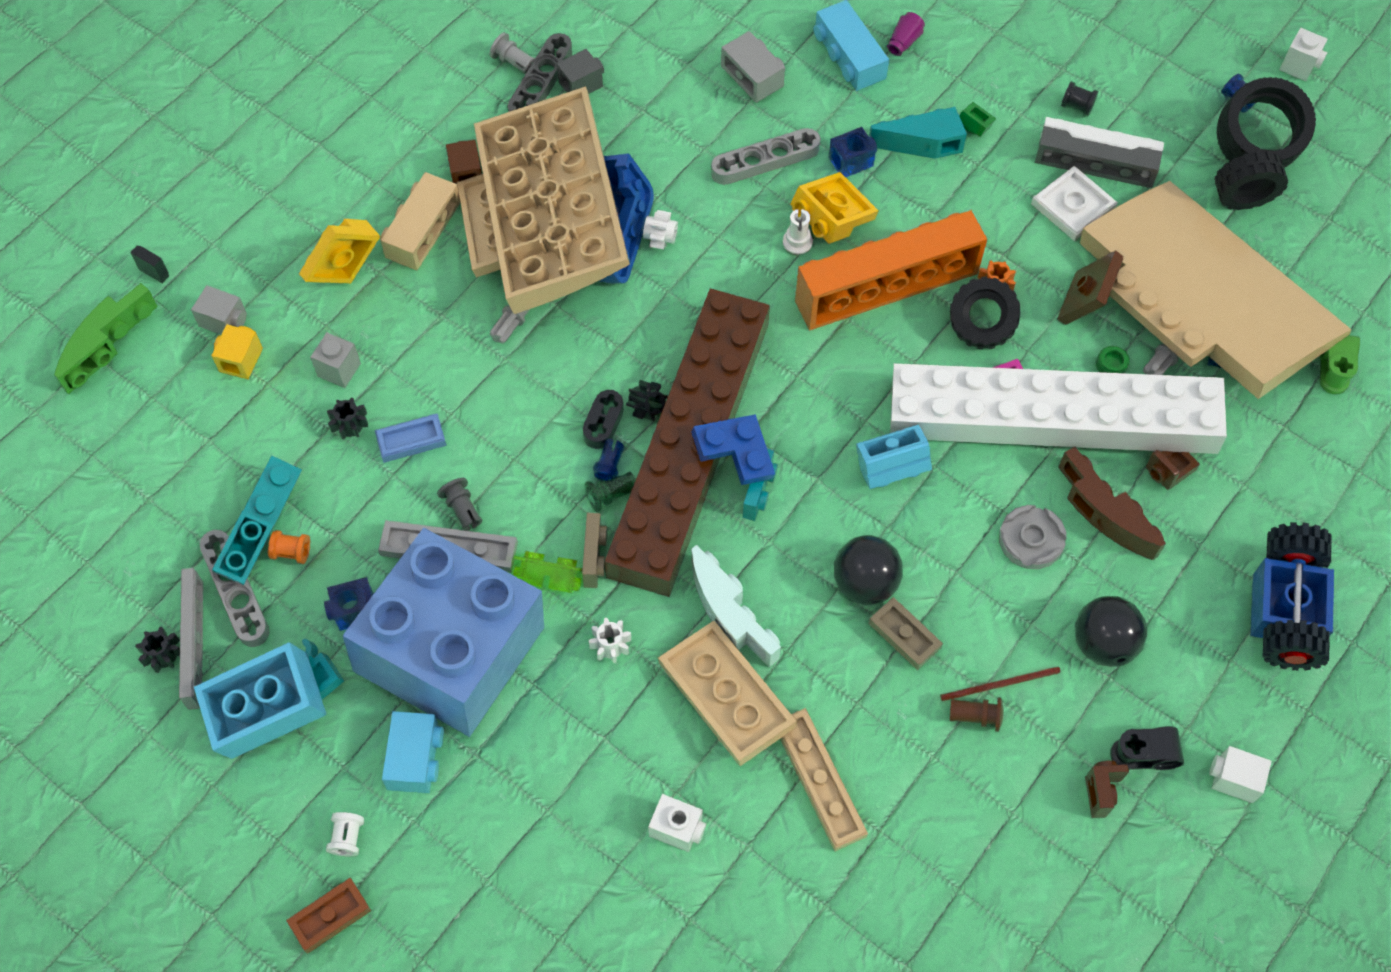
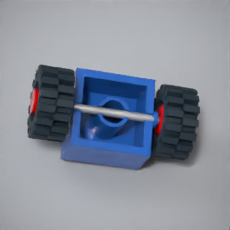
[1250,522,1334,671]

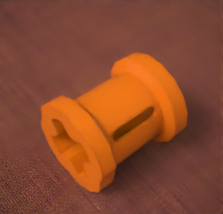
[268,530,311,564]

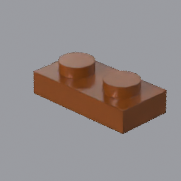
[286,877,371,954]

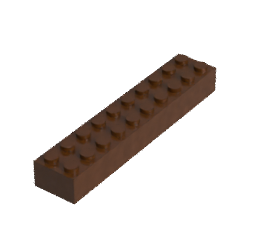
[605,288,770,597]

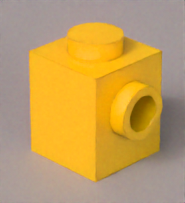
[211,324,263,379]

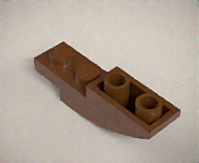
[1058,447,1166,560]

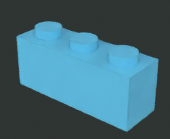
[813,0,889,91]

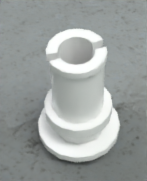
[783,209,813,255]

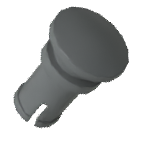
[437,477,482,531]

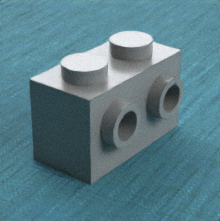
[721,31,785,103]

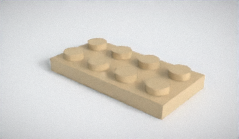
[658,621,797,766]

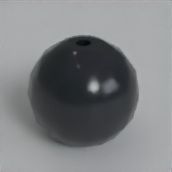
[834,535,903,605]
[1075,596,1147,667]

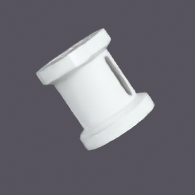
[326,812,365,857]

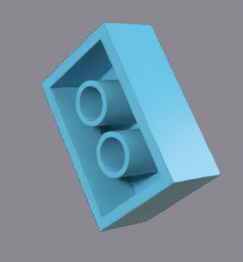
[194,642,327,759]

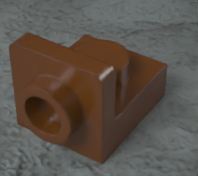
[1085,760,1129,818]

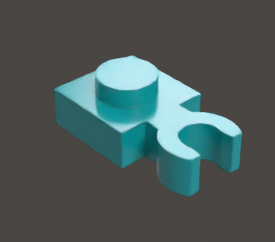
[302,638,345,700]

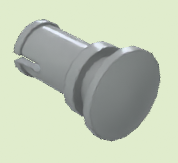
[489,32,535,74]

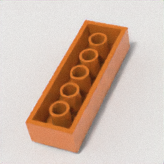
[795,210,987,331]

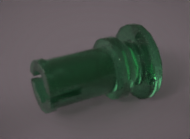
[584,471,636,512]

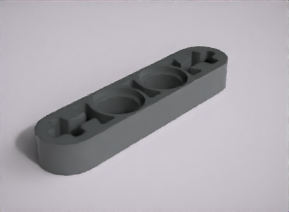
[508,33,573,112]

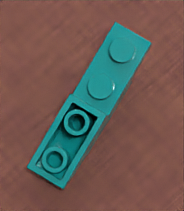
[212,455,302,586]

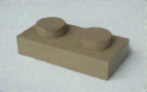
[582,513,607,588]
[868,597,943,670]

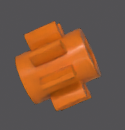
[977,260,1016,291]

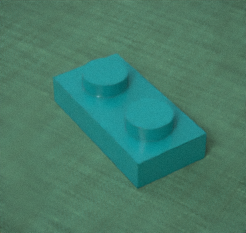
[742,448,778,521]

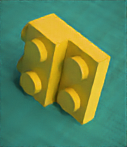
[790,172,879,244]
[299,218,380,284]

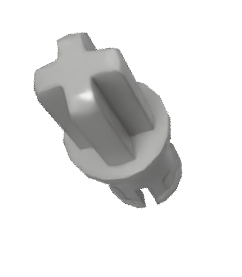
[490,306,530,344]
[1143,344,1179,375]

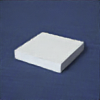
[1031,166,1118,241]

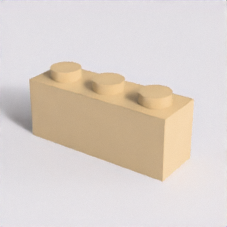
[380,172,461,270]

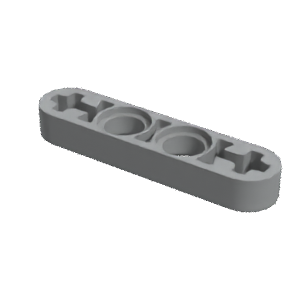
[711,128,821,185]
[200,530,269,647]

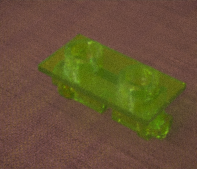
[513,551,583,593]

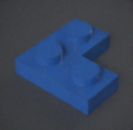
[691,414,775,485]

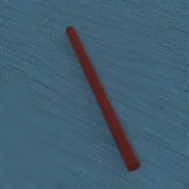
[940,666,1060,701]

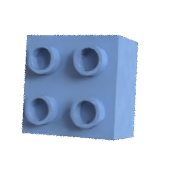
[343,527,544,737]

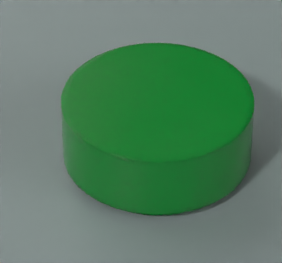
[1096,346,1130,373]

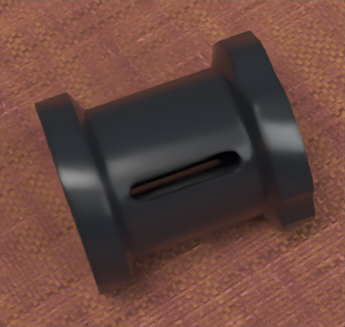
[1061,81,1099,116]

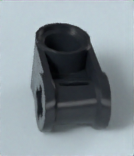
[1110,726,1184,770]

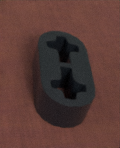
[583,390,624,449]

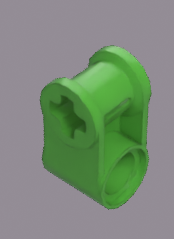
[1319,335,1360,394]

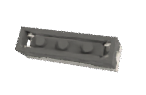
[1035,117,1164,188]

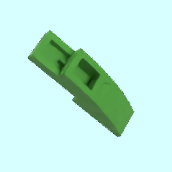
[54,283,158,394]

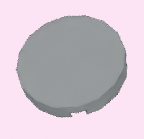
[999,505,1066,570]

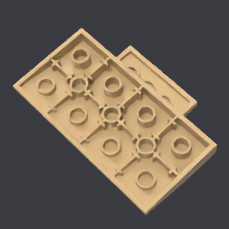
[457,86,630,314]
[1080,181,1352,399]

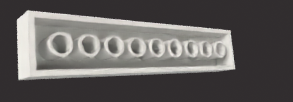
[890,363,1227,454]

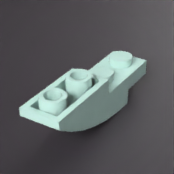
[691,545,781,668]

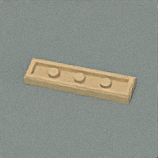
[780,708,868,851]

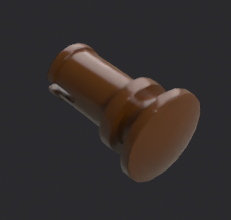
[950,697,1004,732]

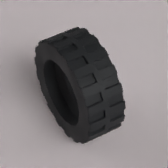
[1214,151,1288,210]
[950,277,1021,350]

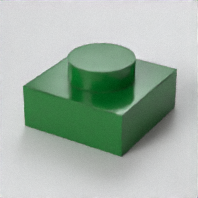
[959,102,996,137]

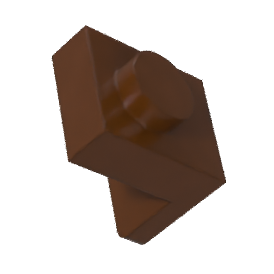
[1146,450,1200,490]

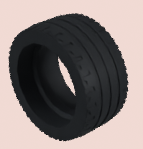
[1216,77,1316,168]

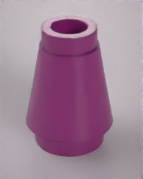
[887,12,925,56]

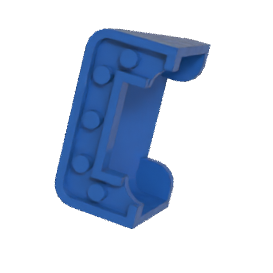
[599,153,654,284]

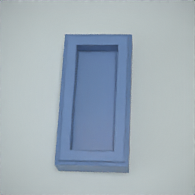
[375,414,447,463]

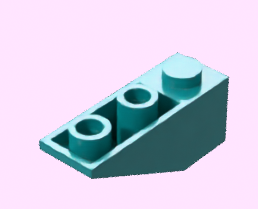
[868,107,967,159]

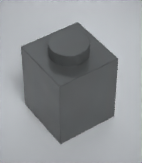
[557,49,604,94]

